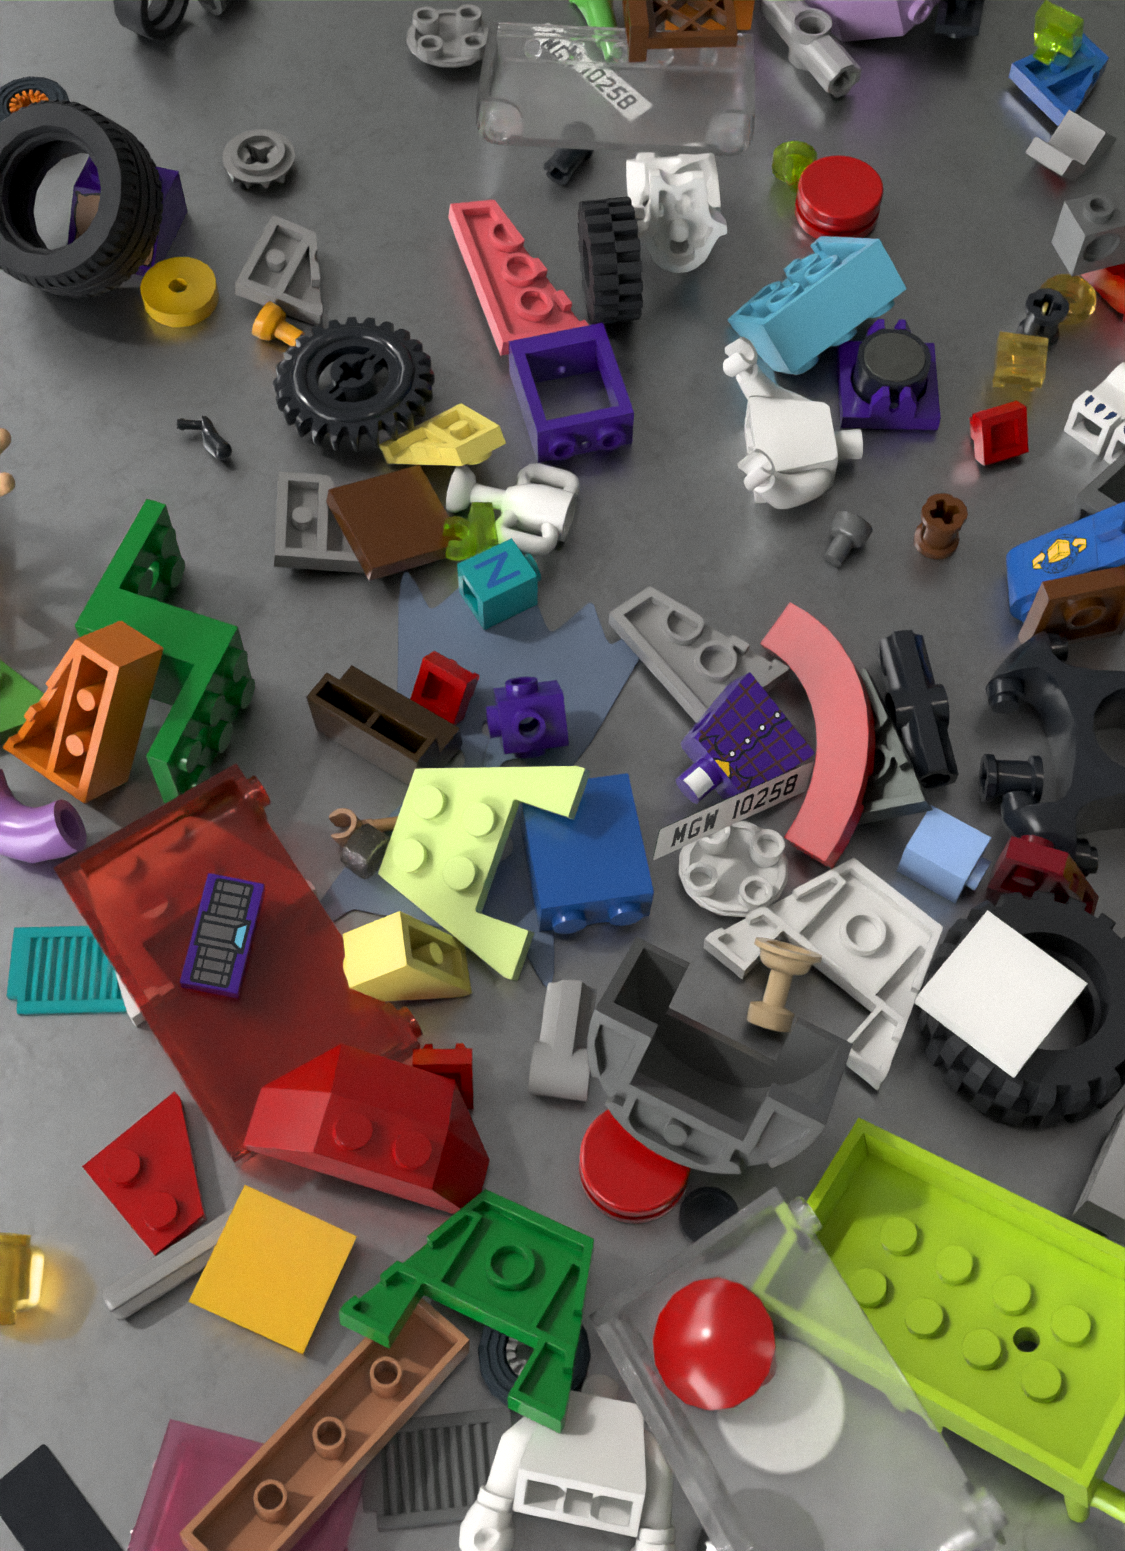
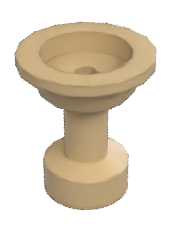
[746,937,822,1032]

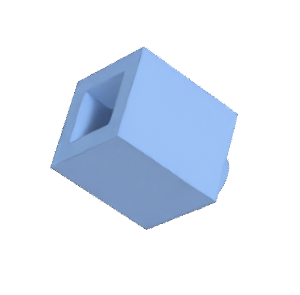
[897,805,991,904]

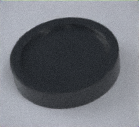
[679,1186,740,1249]

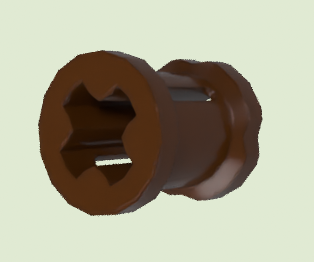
[913,493,968,560]

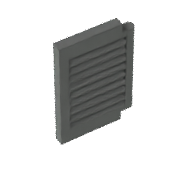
[361,1407,512,1531]

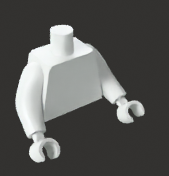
[723,337,863,509]

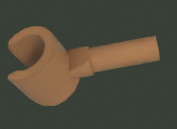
[329,808,398,850]

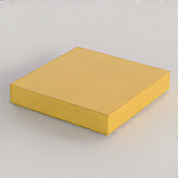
[188,1185,357,1354]

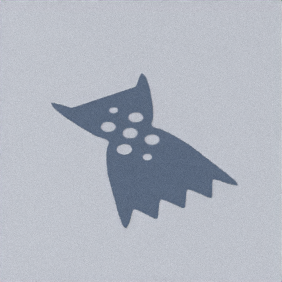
[306,572,639,988]

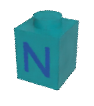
[457,538,542,630]

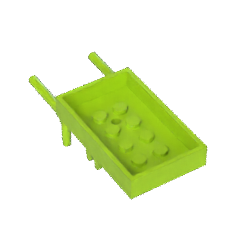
[752,1117,1125,1524]

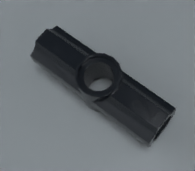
[876,629,959,792]

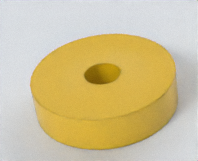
[140,257,219,327]

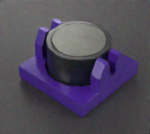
[836,319,941,430]

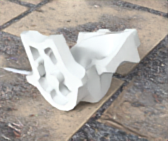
[626,148,727,273]

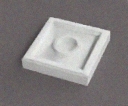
[914,910,1088,1078]

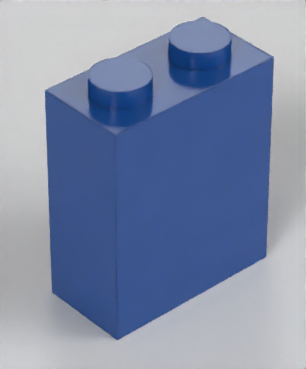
[518,773,654,934]

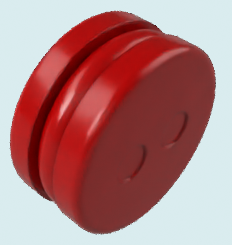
[795,155,884,239]
[579,1109,691,1224]

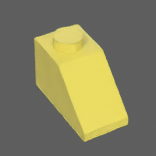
[343,911,472,1002]

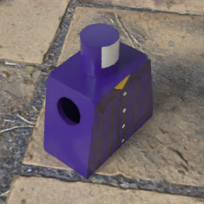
[676,672,815,804]

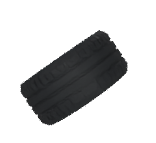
[0,99,163,299]

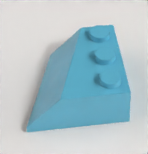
[727,236,907,375]

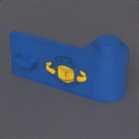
[1006,501,1125,623]

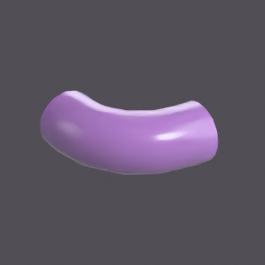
[0,769,87,863]

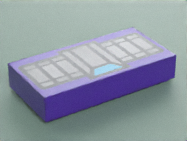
[180,873,266,999]

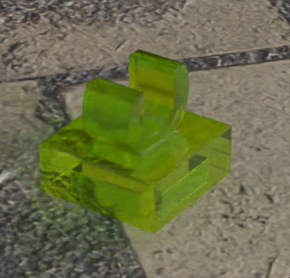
[1033,0,1084,65]
[443,502,499,561]

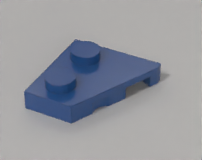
[1009,31,1109,126]

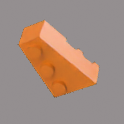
[2,621,164,804]

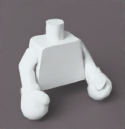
[459,1374,677,1551]

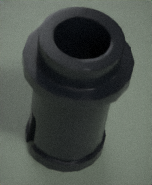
[543,126,595,185]

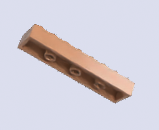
[179,1298,470,1551]

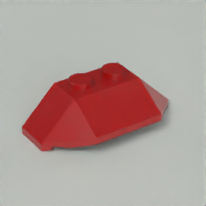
[241,1043,490,1214]

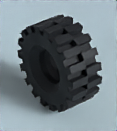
[577,196,643,325]

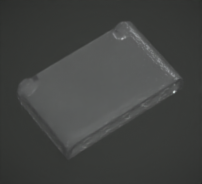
[476,22,756,156]
[589,1187,1009,1551]

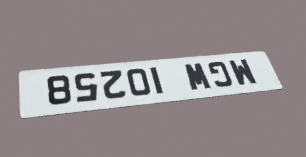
[653,761,814,860]

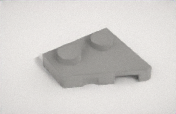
[235,215,323,326]
[274,471,365,573]

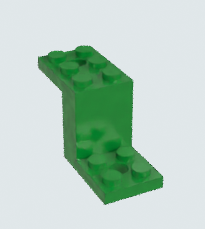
[75,499,255,809]

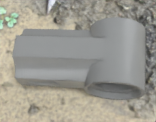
[528,979,597,1102]

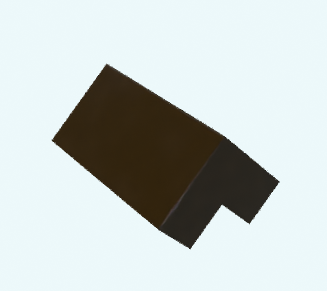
[306,665,462,785]

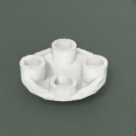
[678,821,788,917]

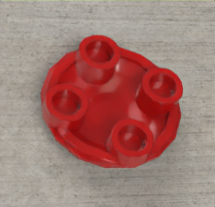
[653,1277,777,1411]

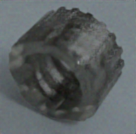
[340,823,391,880]

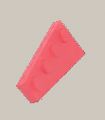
[448,199,589,356]

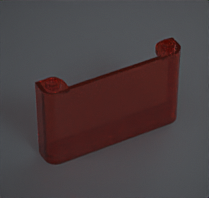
[53,763,423,1168]

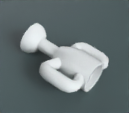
[446,463,581,557]

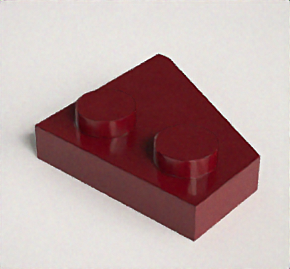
[987,835,1099,916]

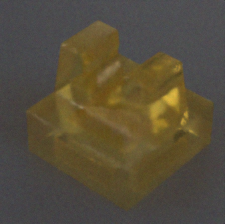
[992,331,1048,392]

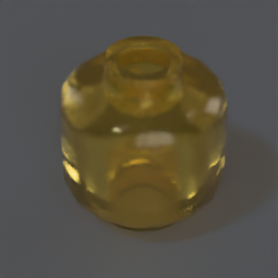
[0,1232,45,1325]

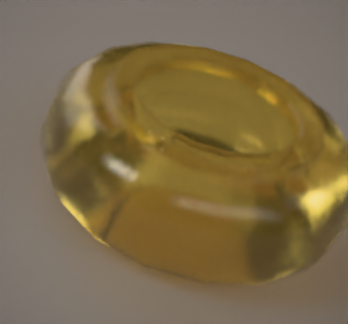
[1039,274,1097,325]

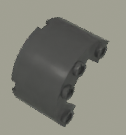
[587,936,853,1174]

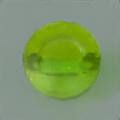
[771,141,818,193]

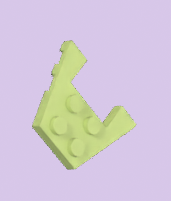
[378,766,590,981]

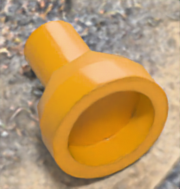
[252,301,305,347]

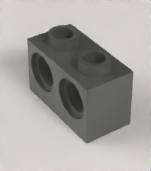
[1051,186,1125,277]

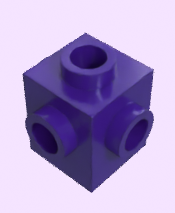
[486,676,569,759]

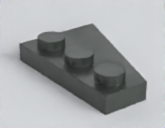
[857,668,933,825]

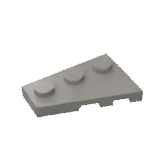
[608,586,791,723]

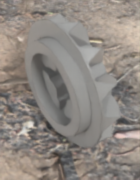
[222,129,296,190]

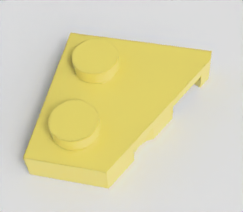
[379,403,506,466]

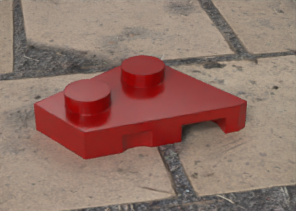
[82,1091,207,1256]

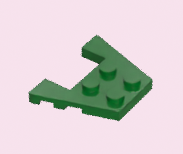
[339,1189,594,1434]

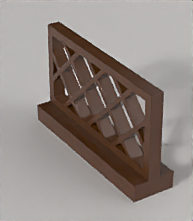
[622,0,738,62]

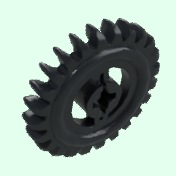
[273,317,435,452]

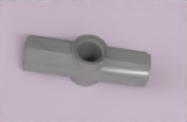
[760,0,861,98]

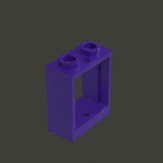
[509,323,634,463]

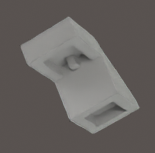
[1025,110,1117,181]

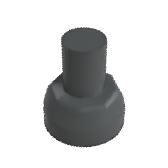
[824,511,873,567]

